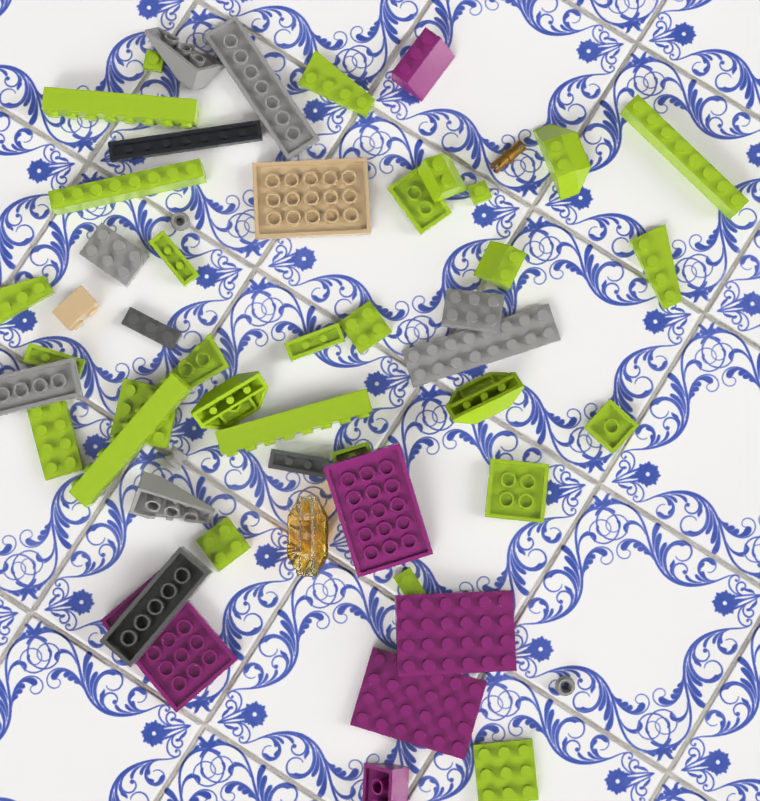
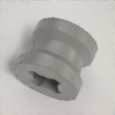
[164,446,189,470]

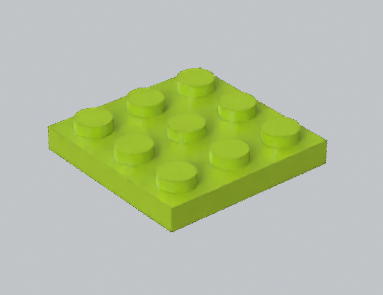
[110,378,178,449]
[484,458,549,523]
[473,738,539,801]

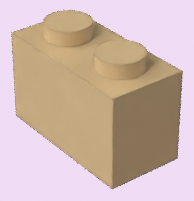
[52,285,100,331]

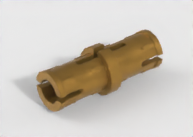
[489,140,526,174]

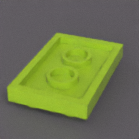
[387,166,452,236]

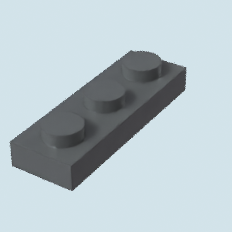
[121,307,182,351]
[268,448,329,478]

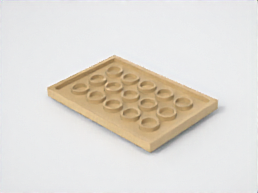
[252,157,371,240]

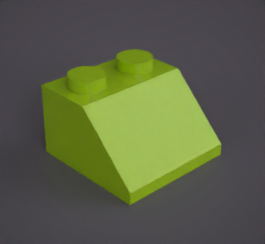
[417,153,467,203]
[474,241,527,292]

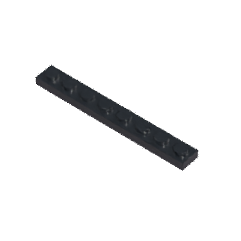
[108,120,263,163]

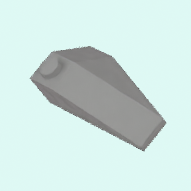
[144,27,224,91]
[129,471,215,524]

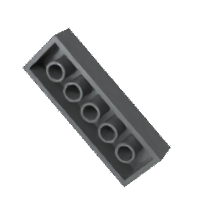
[100,546,213,667]

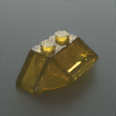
[287,496,328,577]

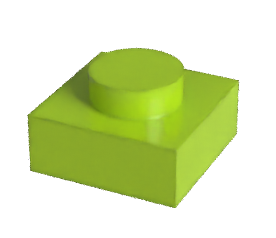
[143,49,165,73]
[467,180,492,206]

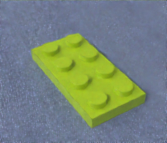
[27,400,85,481]

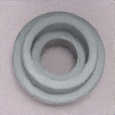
[170,212,190,231]
[555,676,575,696]

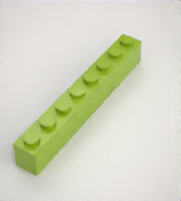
[41,87,200,129]
[620,94,749,220]
[48,158,207,216]
[69,374,194,508]
[215,389,373,457]

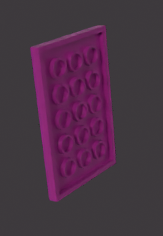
[323,442,433,578]
[100,570,238,713]
[395,590,517,677]
[350,647,487,760]

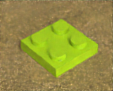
[338,301,392,354]
[583,399,639,454]
[196,517,251,572]

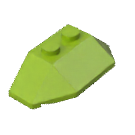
[533,124,591,201]
[191,371,269,429]
[445,372,524,425]

